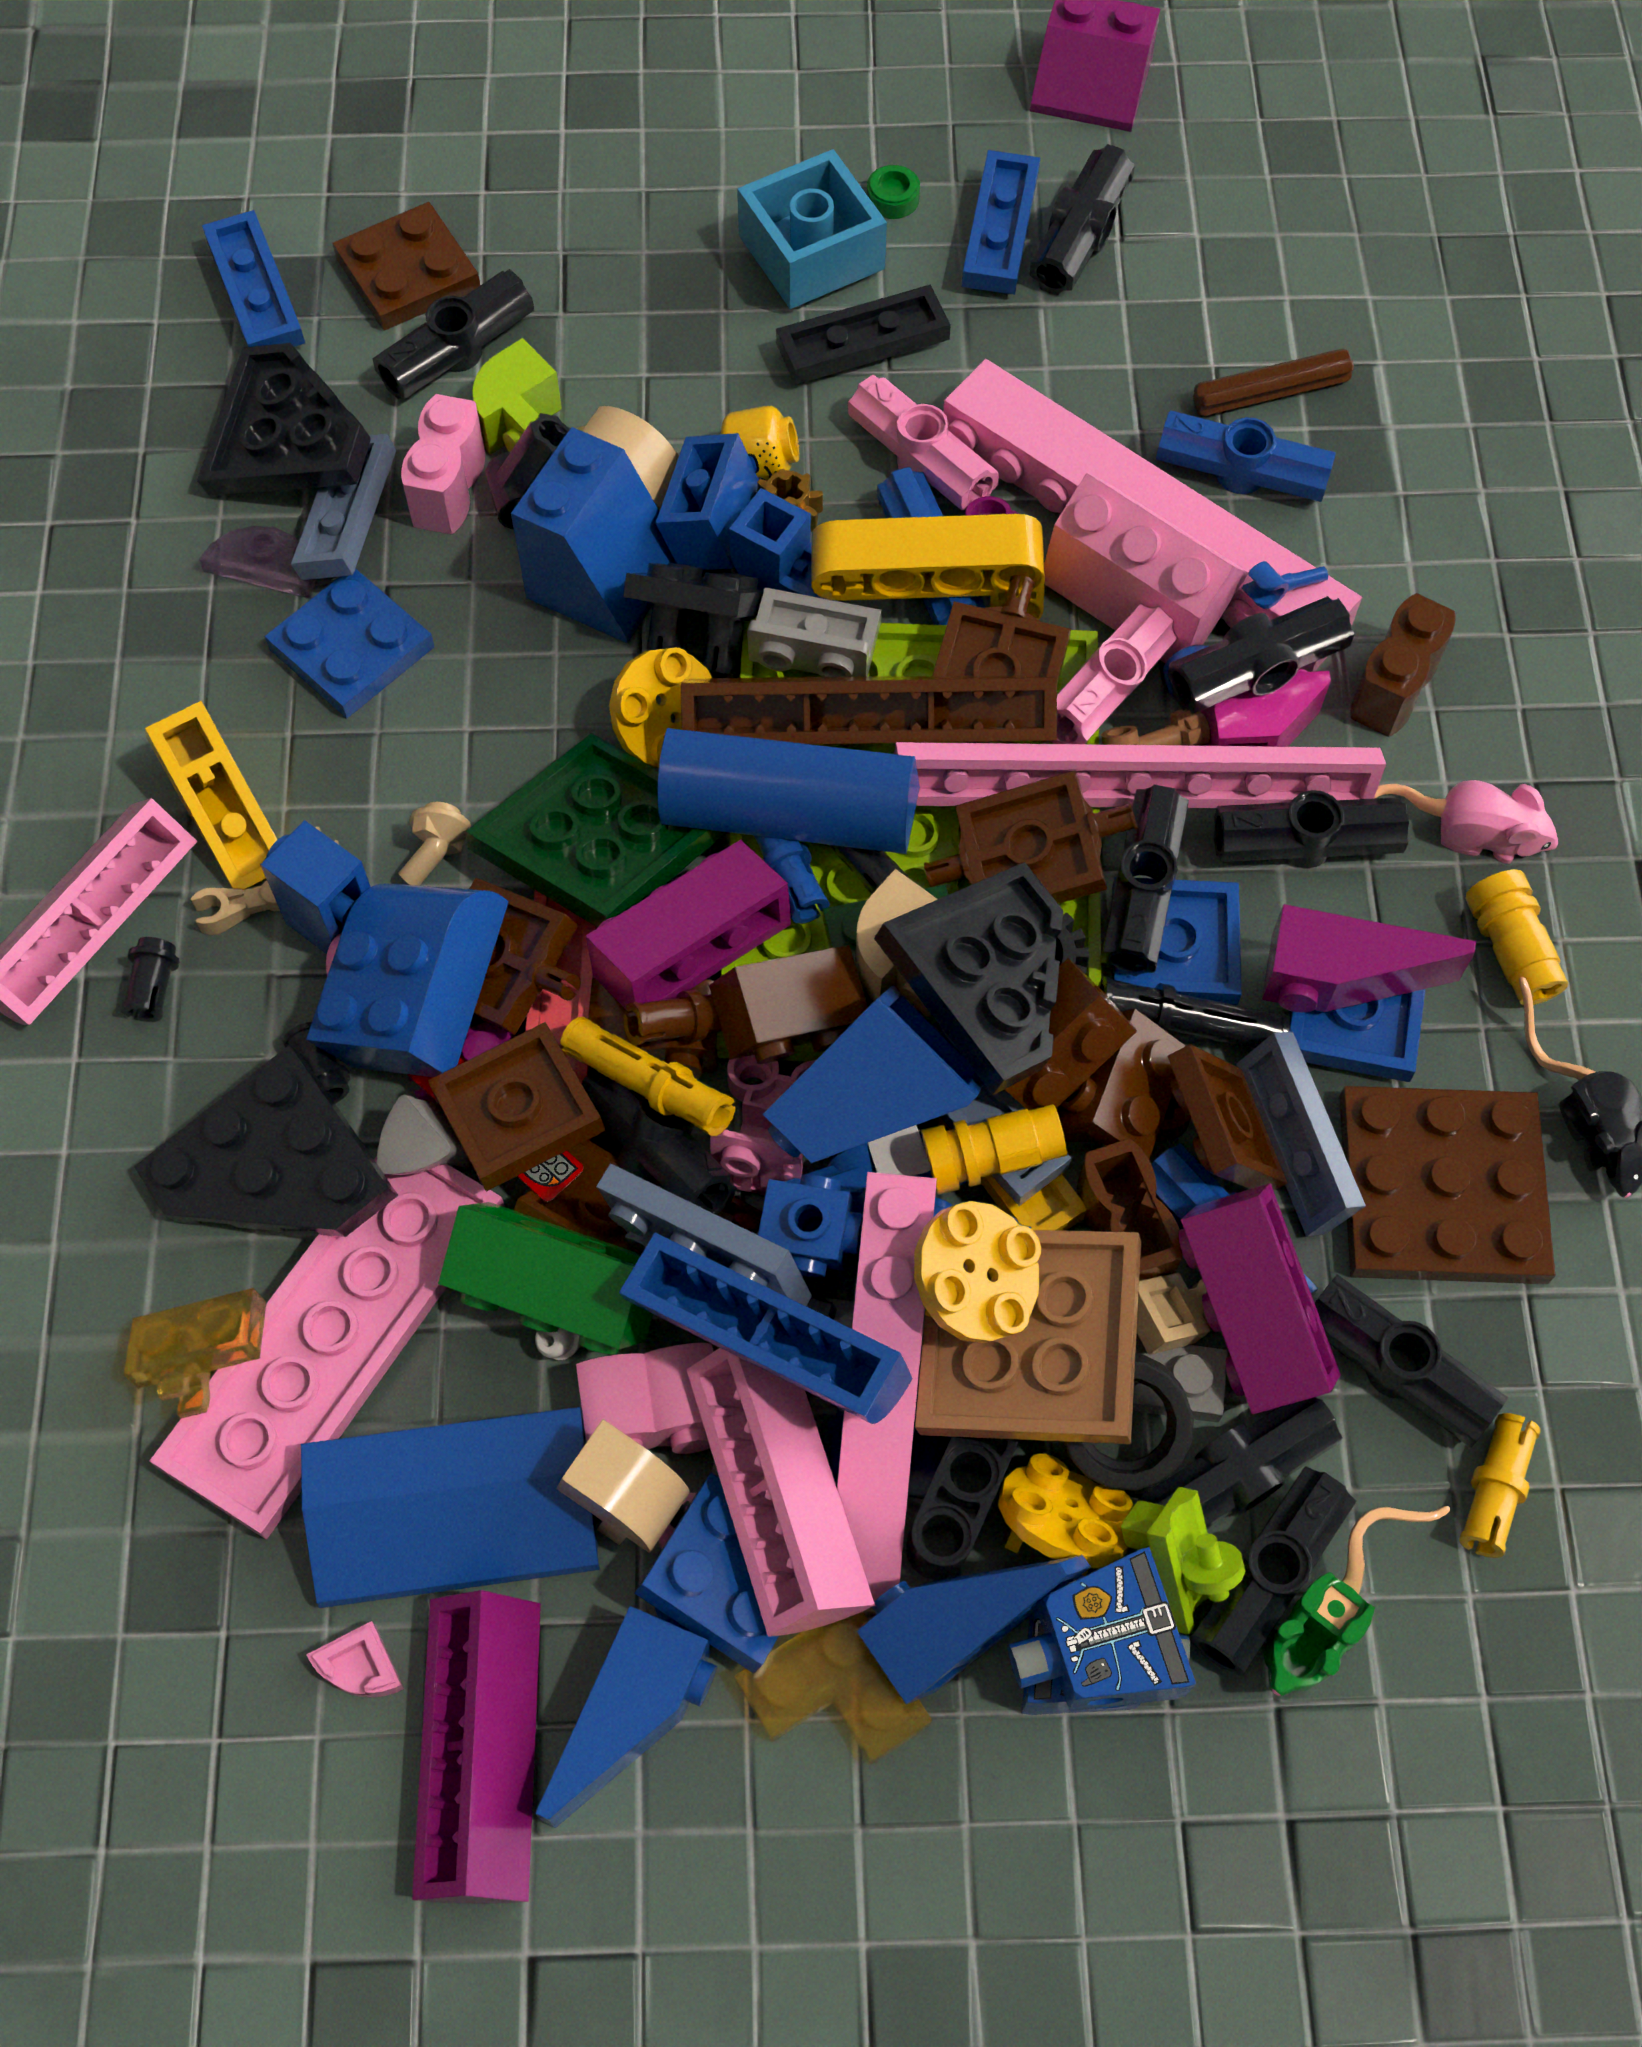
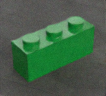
[438,1202,653,1354]

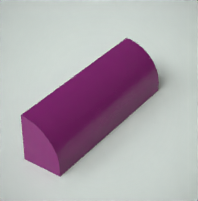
[412,1590,541,1904]

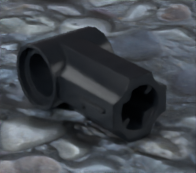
[485,413,570,529]

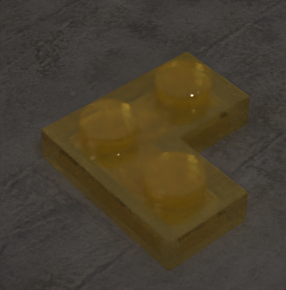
[734,1611,932,1765]

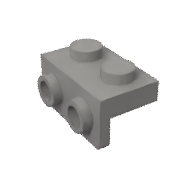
[747,588,882,677]

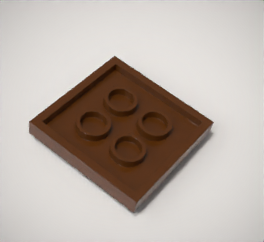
[1339,1086,1556,1284]

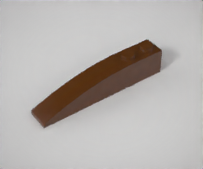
[681,676,1057,744]

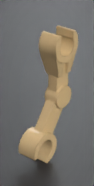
[191,827,339,935]

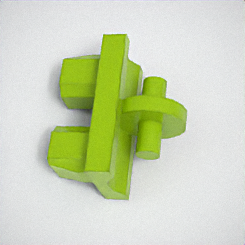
[1121,1487,1245,1635]

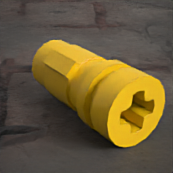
[1465,869,1569,1005]
[921,1104,1067,1195]

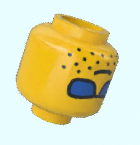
[720,406,800,481]

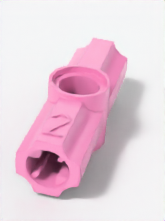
[848,374,999,510]
[1051,604,1178,744]

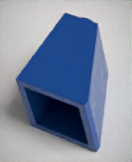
[511,427,676,643]
[763,985,984,1163]

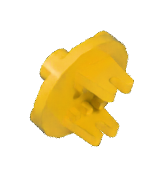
[609,647,712,769]
[914,1201,1041,1343]
[998,1453,1133,1576]

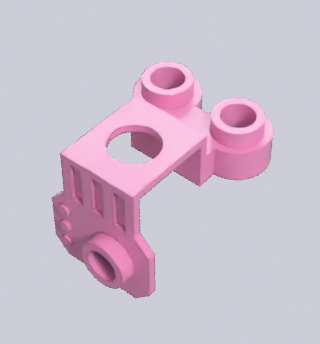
[710,1055,816,1195]

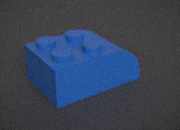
[306,883,509,1077]

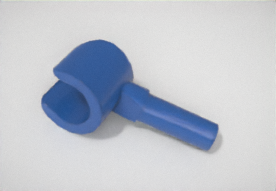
[1242,561,1328,609]

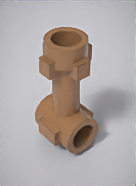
[1101,709,1210,746]

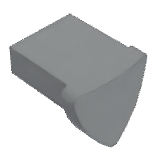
[377,1095,471,1175]

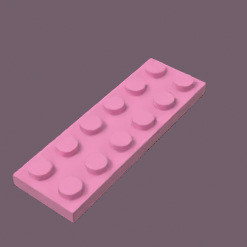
[150,1156,505,1540]

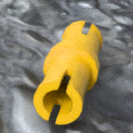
[1459,1413,1540,1558]

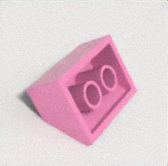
[1044,472,1249,663]

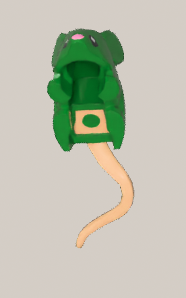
[1264,1506,1450,1696]

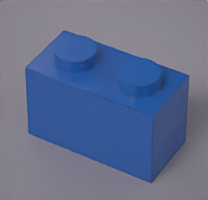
[656,433,759,570]
[260,820,371,954]

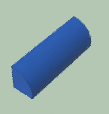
[658,728,920,854]
[619,1233,913,1424]

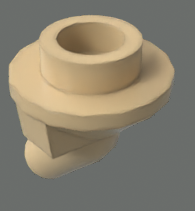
[398,802,471,886]

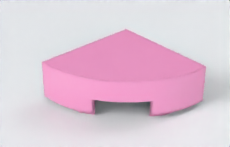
[307,1621,404,1698]

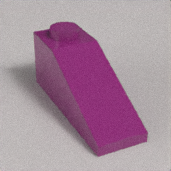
[1262,904,1476,1013]

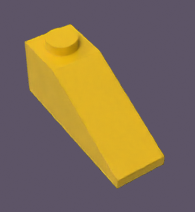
[145,701,277,890]

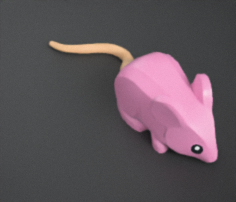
[1374,780,1558,864]

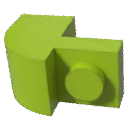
[472,338,562,455]

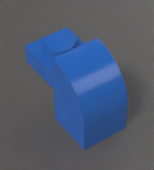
[729,488,845,602]

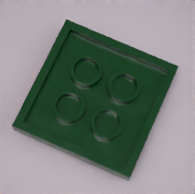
[466,733,727,928]

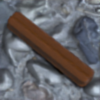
[1193,349,1354,416]

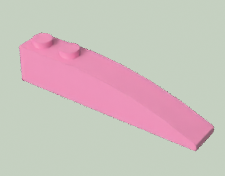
[837,1172,937,1601]

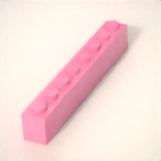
[943,359,1362,672]

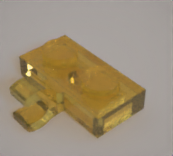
[124,1288,267,1419]

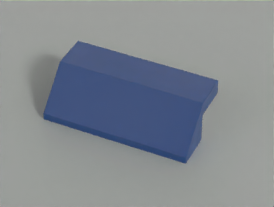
[301,1407,600,1608]

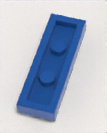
[961,150,1041,295]
[202,210,305,347]

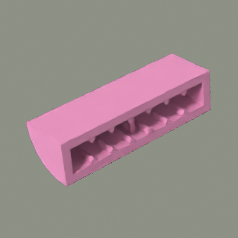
[0,798,197,1025]
[686,1348,875,1637]

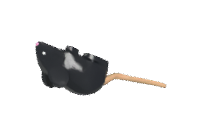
[1519,977,1642,1198]

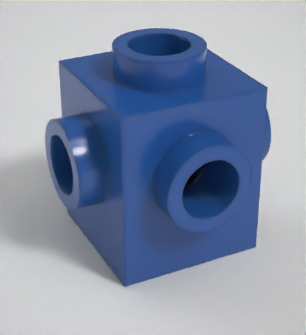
[758,1175,863,1278]

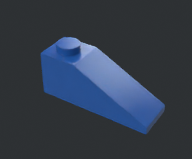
[857,1555,1091,1704]
[535,1606,717,1828]

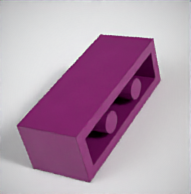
[586,839,791,1011]
[1179,1183,1341,1414]

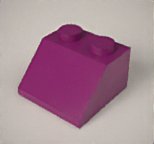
[1030,0,1161,132]

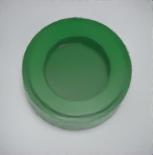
[867,165,920,219]

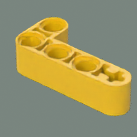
[811,514,1045,620]

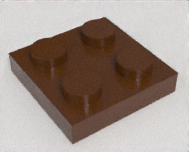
[332,202,480,331]
[428,1022,605,1192]
[1167,1044,1288,1190]

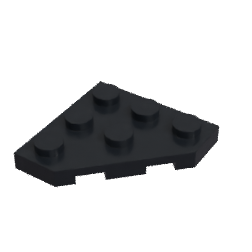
[197,343,371,495]
[874,862,1064,1095]
[134,1045,398,1237]

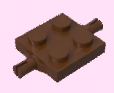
[932,575,1071,744]
[924,770,1138,904]
[469,878,581,1035]

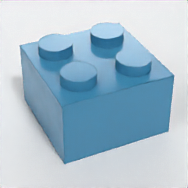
[737,149,887,309]

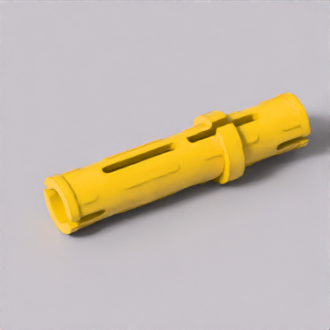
[560,1017,735,1136]

